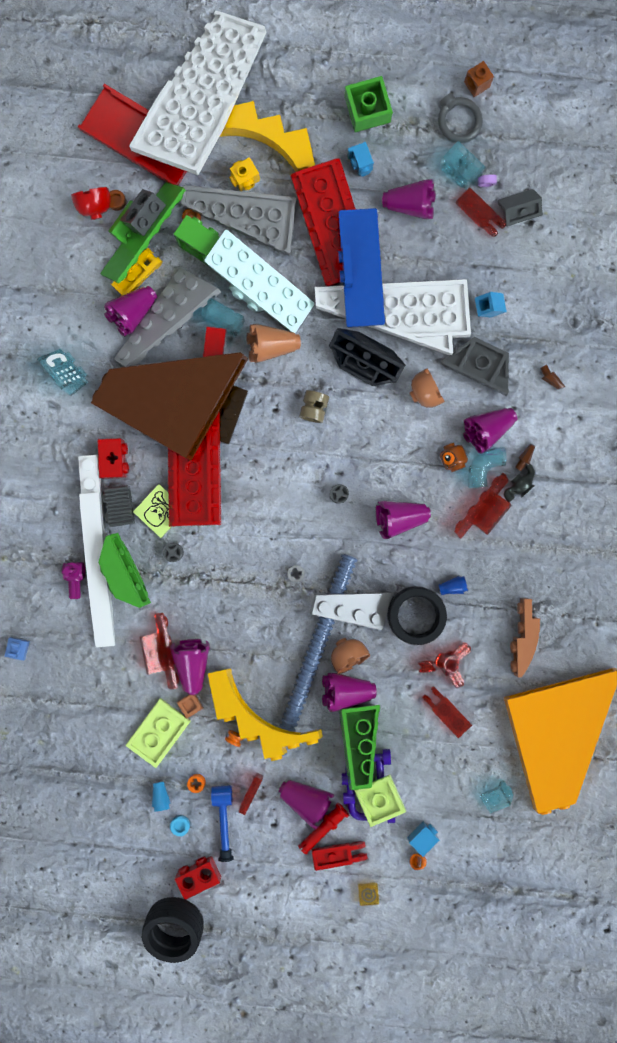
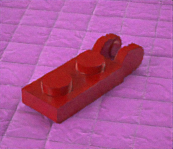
[312,841,368,871]

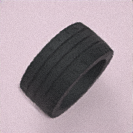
[387,586,447,645]
[141,897,204,963]

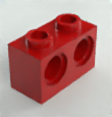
[175,856,222,900]

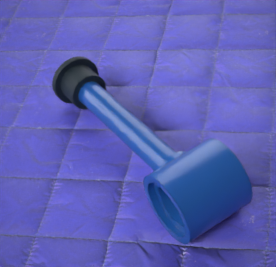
[211,785,234,862]

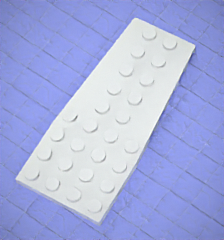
[129,11,266,175]

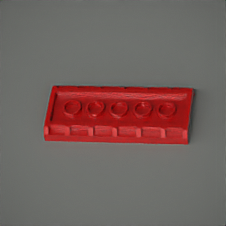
[77,84,187,186]
[290,158,356,287]
[168,411,221,527]

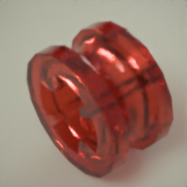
[418,660,436,673]

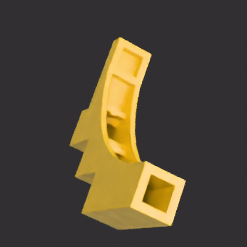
[208,668,323,761]

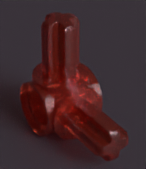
[435,643,471,688]

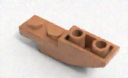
[510,598,540,677]

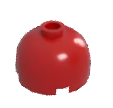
[71,187,111,220]

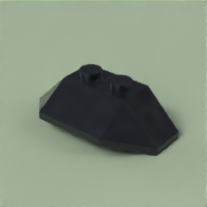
[329,328,406,386]

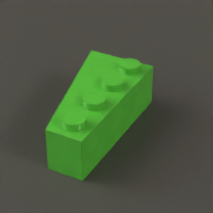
[339,705,380,790]

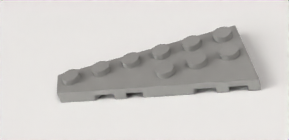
[114,267,221,367]

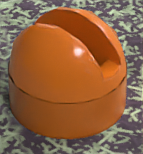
[410,854,427,870]

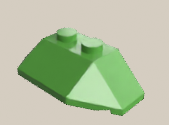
[98,533,151,608]

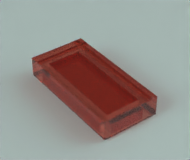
[239,773,263,815]

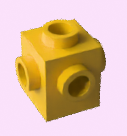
[229,157,260,191]

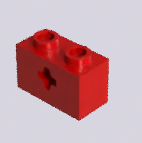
[98,438,129,479]

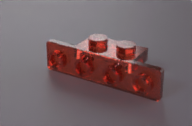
[454,473,512,539]
[140,613,179,690]

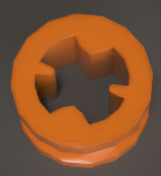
[225,730,243,747]
[187,774,206,793]

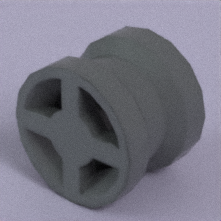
[330,484,349,504]
[163,543,184,562]

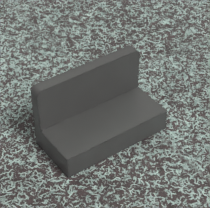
[498,189,543,227]

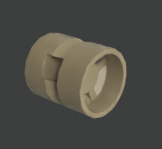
[299,390,330,423]

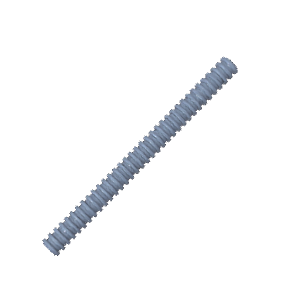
[279,554,358,756]

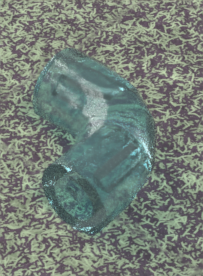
[468,447,507,488]

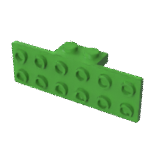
[100,183,186,284]

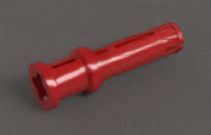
[298,803,350,855]

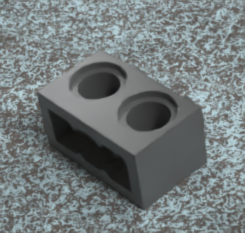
[120,189,166,236]

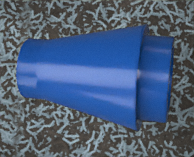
[439,576,468,595]

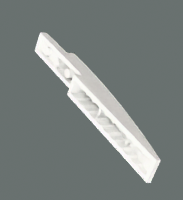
[78,455,115,647]

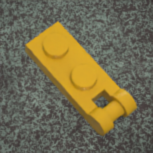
[111,248,163,295]

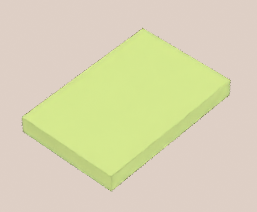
[125,698,191,768]

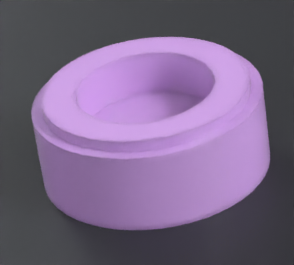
[478,175,497,187]

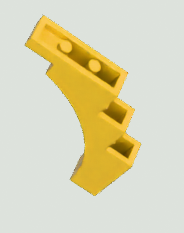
[219,101,315,172]

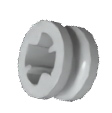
[288,565,305,582]

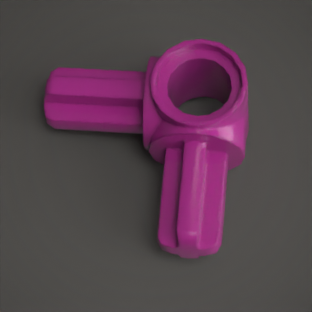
[61,562,86,599]

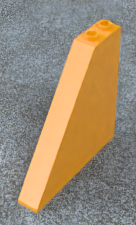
[504,668,617,815]

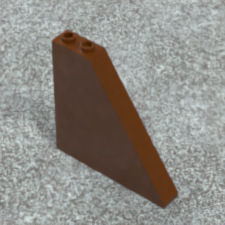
[91,352,248,460]

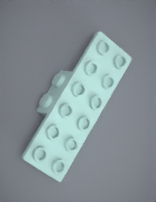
[204,230,314,333]

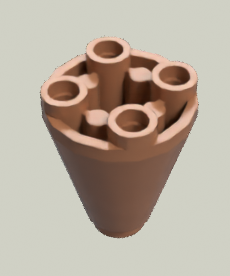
[246,324,301,363]

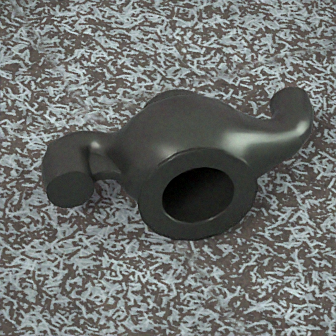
[504,464,535,502]

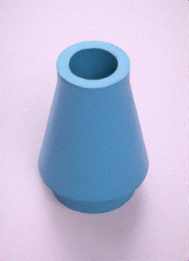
[152,782,171,812]

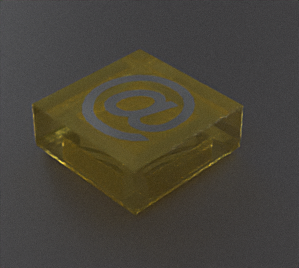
[358,883,379,906]

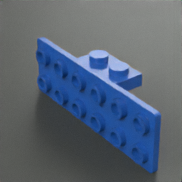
[338,208,385,328]

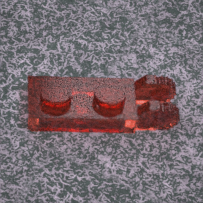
[456,187,506,237]
[422,686,472,739]

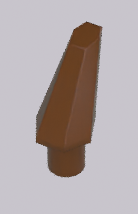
[540,365,565,390]
[515,443,535,471]

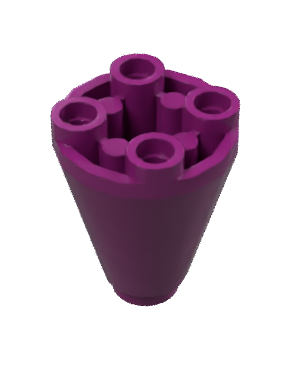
[382,179,436,219]
[104,286,157,337]
[463,408,517,454]
[322,673,377,712]

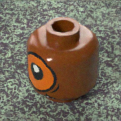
[440,443,468,472]

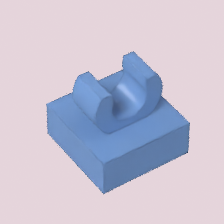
[4,637,30,661]

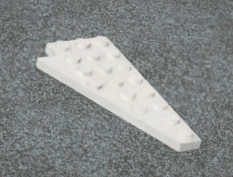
[315,279,471,355]

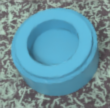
[170,815,190,836]

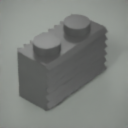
[102,485,135,527]

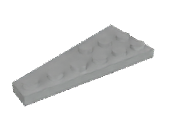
[181,185,296,256]

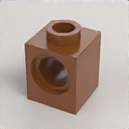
[464,61,494,97]

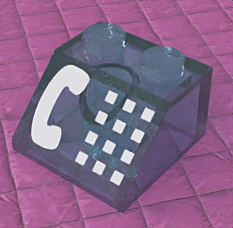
[37,349,89,396]

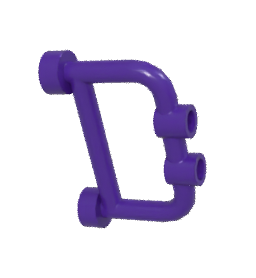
[342,749,396,823]

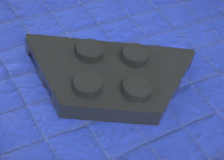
[441,337,509,396]

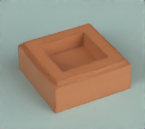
[177,694,204,719]

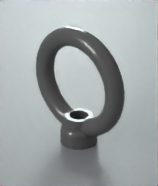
[438,93,483,143]

